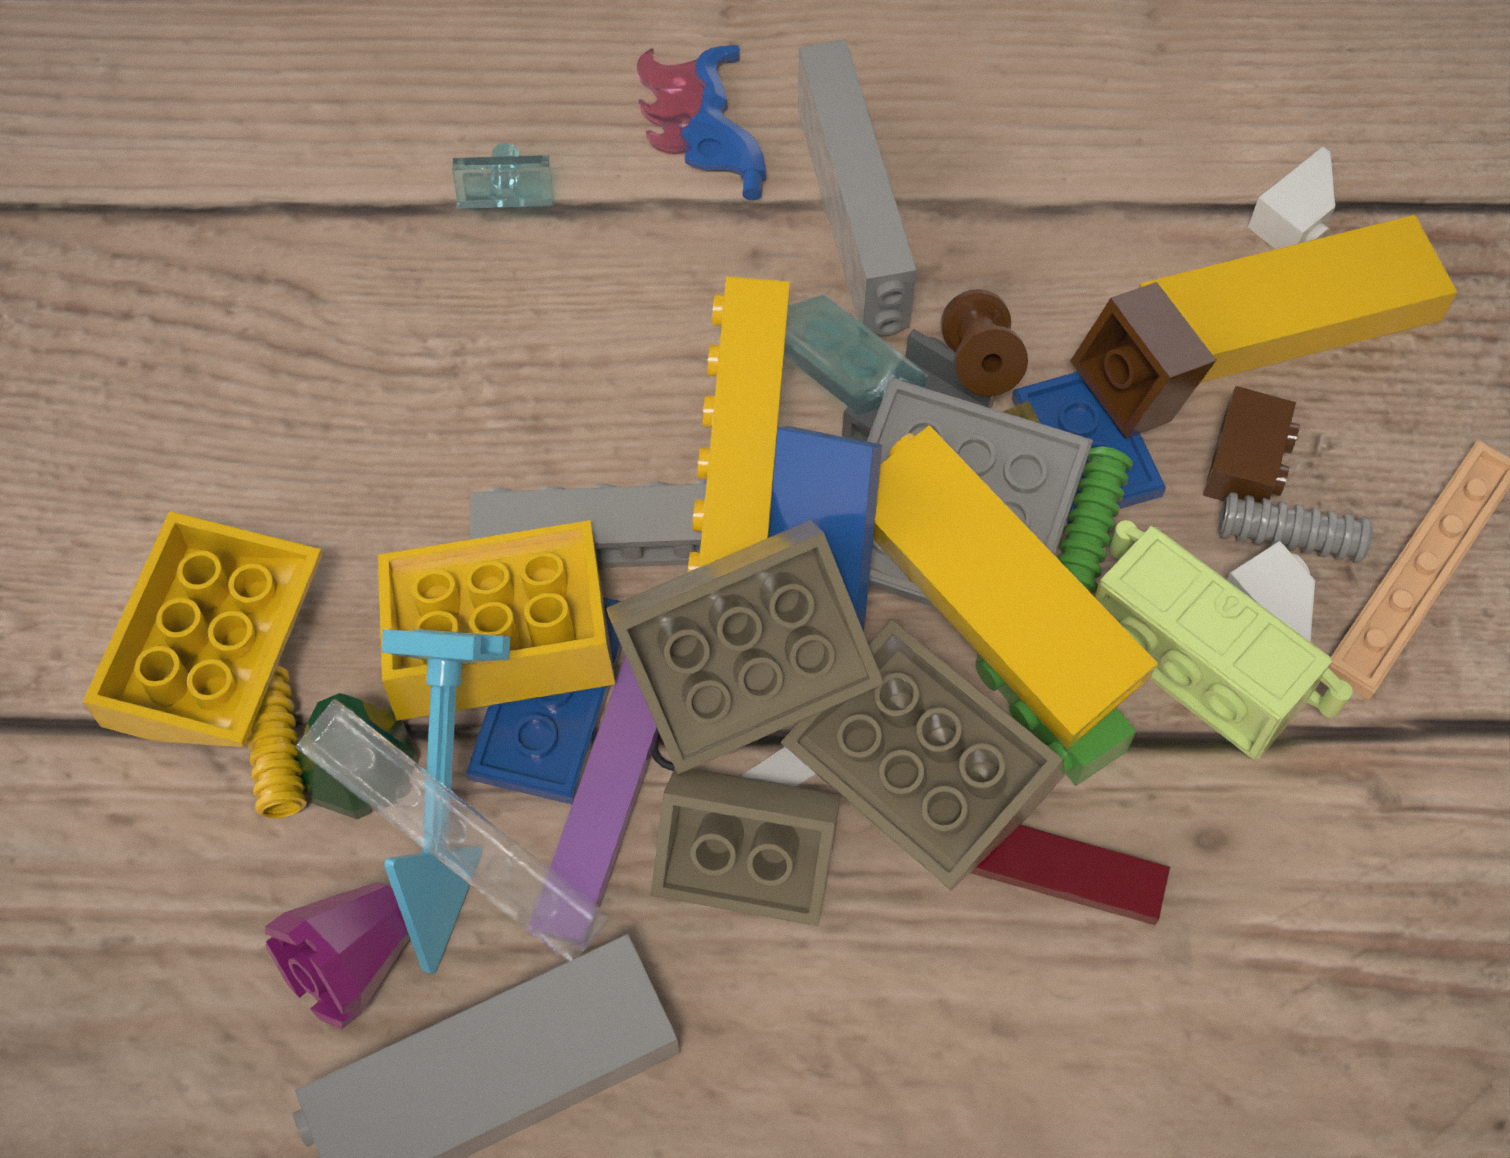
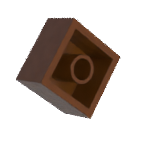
[1070,282,1217,439]

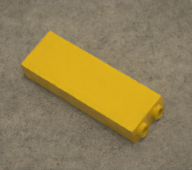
[1139,215,1457,383]
[873,425,1158,750]

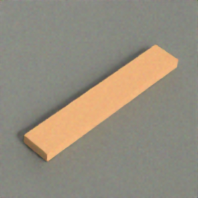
[1329,440,1510,700]

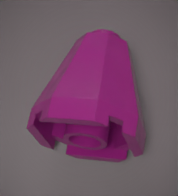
[265,882,410,1029]

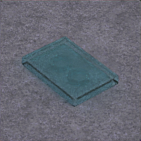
[784,294,929,415]

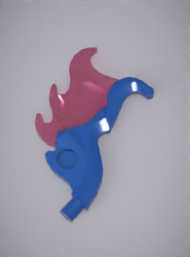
[637,45,766,200]

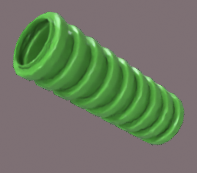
[1056,447,1133,593]

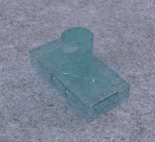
[452,143,554,209]

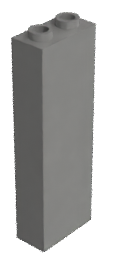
[798,39,917,337]
[293,934,680,1158]

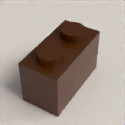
[1203,385,1300,503]

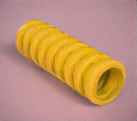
[247,666,307,819]

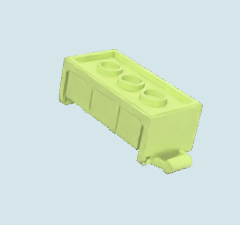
[1095,520,1353,761]

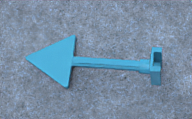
[382,629,510,974]

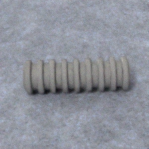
[1218,492,1372,563]

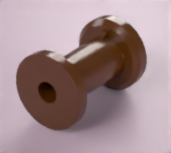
[941,289,1028,396]

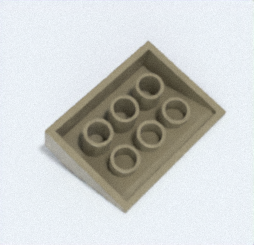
[606,520,884,774]
[781,619,1065,891]

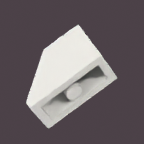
[1248,146,1335,249]
[1227,541,1315,642]

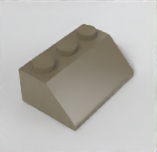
[651,768,841,926]

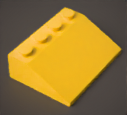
[82,511,323,748]
[378,520,615,721]

